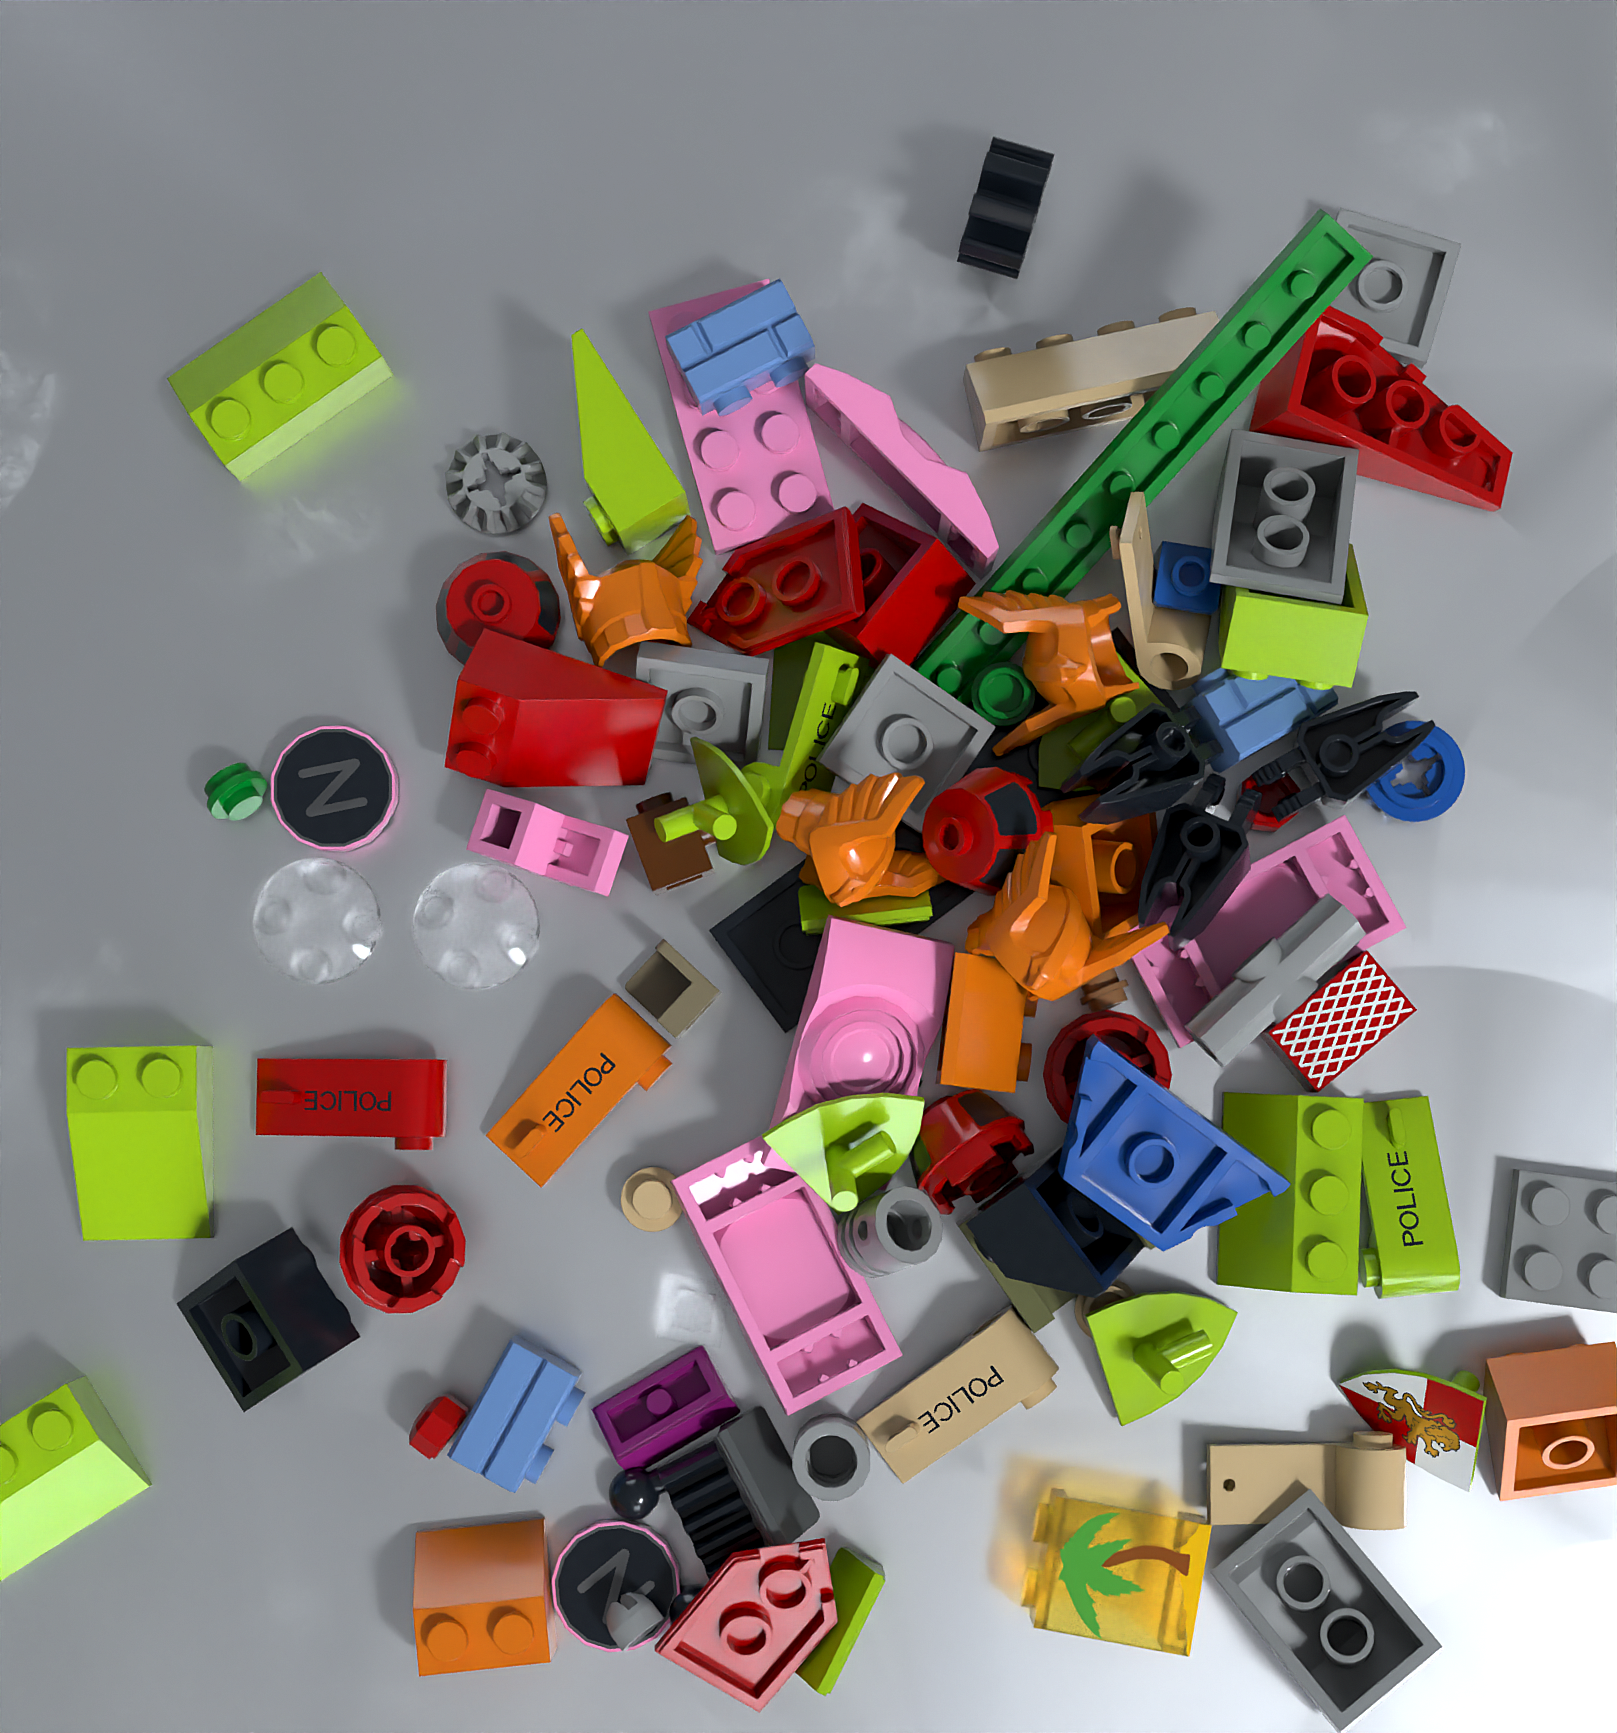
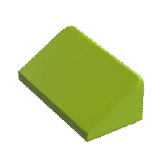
[798,885,933,936]
[795,1547,885,1697]

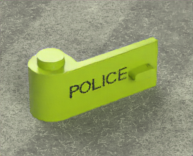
[740,642,870,832]
[1358,1096,1460,1299]

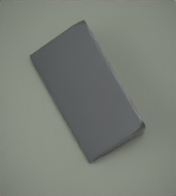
[717,1406,820,1546]

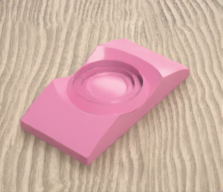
[805,363,999,580]
[1128,815,1407,1048]
[760,914,955,1191]
[670,1135,903,1416]

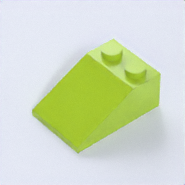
[571,329,691,556]
[1219,543,1369,690]
[67,1045,214,1241]

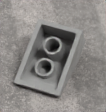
[1209,429,1359,604]
[1210,1489,1443,1733]

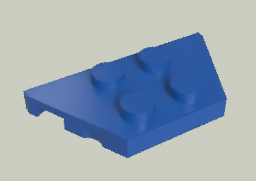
[1058,1034,1291,1252]

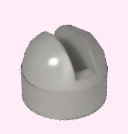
[606,1592,664,1652]

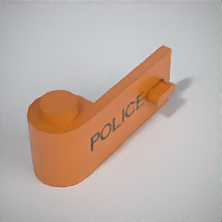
[485,993,673,1188]

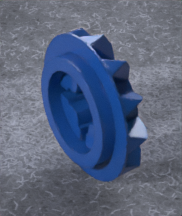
[1367,721,1465,823]

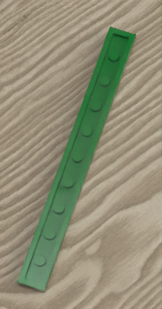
[911,208,1373,706]

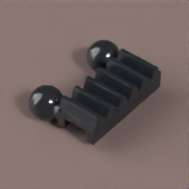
[609,1437,770,1625]

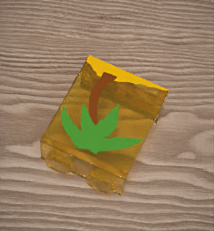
[1021,1487,1212,1657]

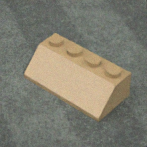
[963,307,1220,452]

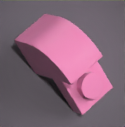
[466,789,629,897]

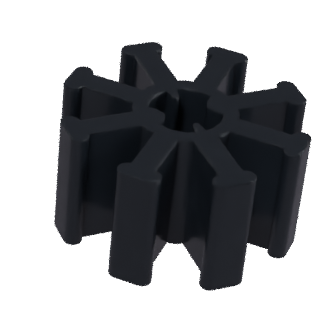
[957,136,1055,279]

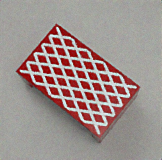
[1259,950,1417,1093]

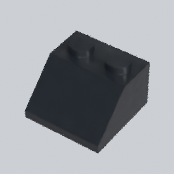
[966,1144,1145,1298]
[177,1227,361,1412]

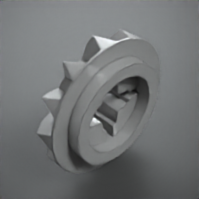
[445,432,547,534]

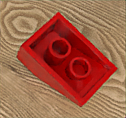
[444,628,668,788]

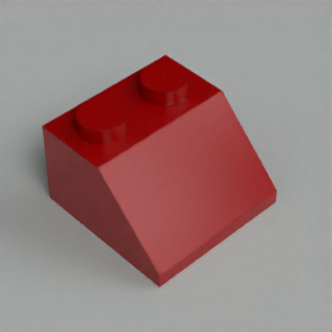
[823,503,976,670]

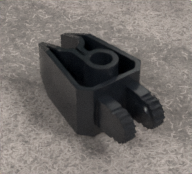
[1251,691,1435,822]
[1060,702,1224,825]
[1138,772,1263,951]

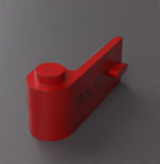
[256,1058,448,1150]

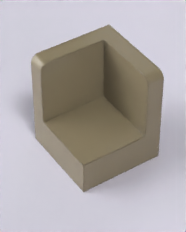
[625,939,722,1039]

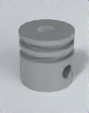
[837,1186,943,1278]
[792,1413,870,1501]

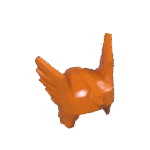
[548,513,703,668]
[958,590,1139,756]
[776,772,947,907]
[965,832,1170,1001]

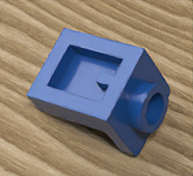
[1153,541,1221,615]

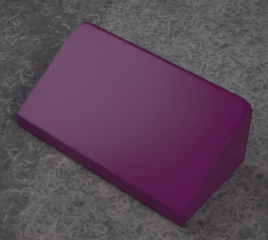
[591,1344,740,1471]

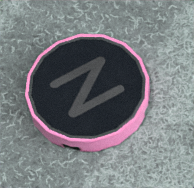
[271,726,399,852]
[552,1519,681,1652]

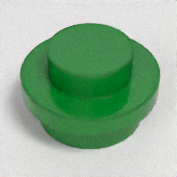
[971,662,1036,726]
[204,763,268,821]

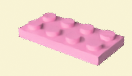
[648,279,834,555]

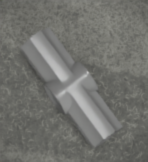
[1184,893,1366,1067]

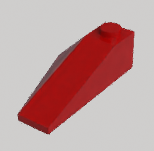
[1249,306,1513,512]

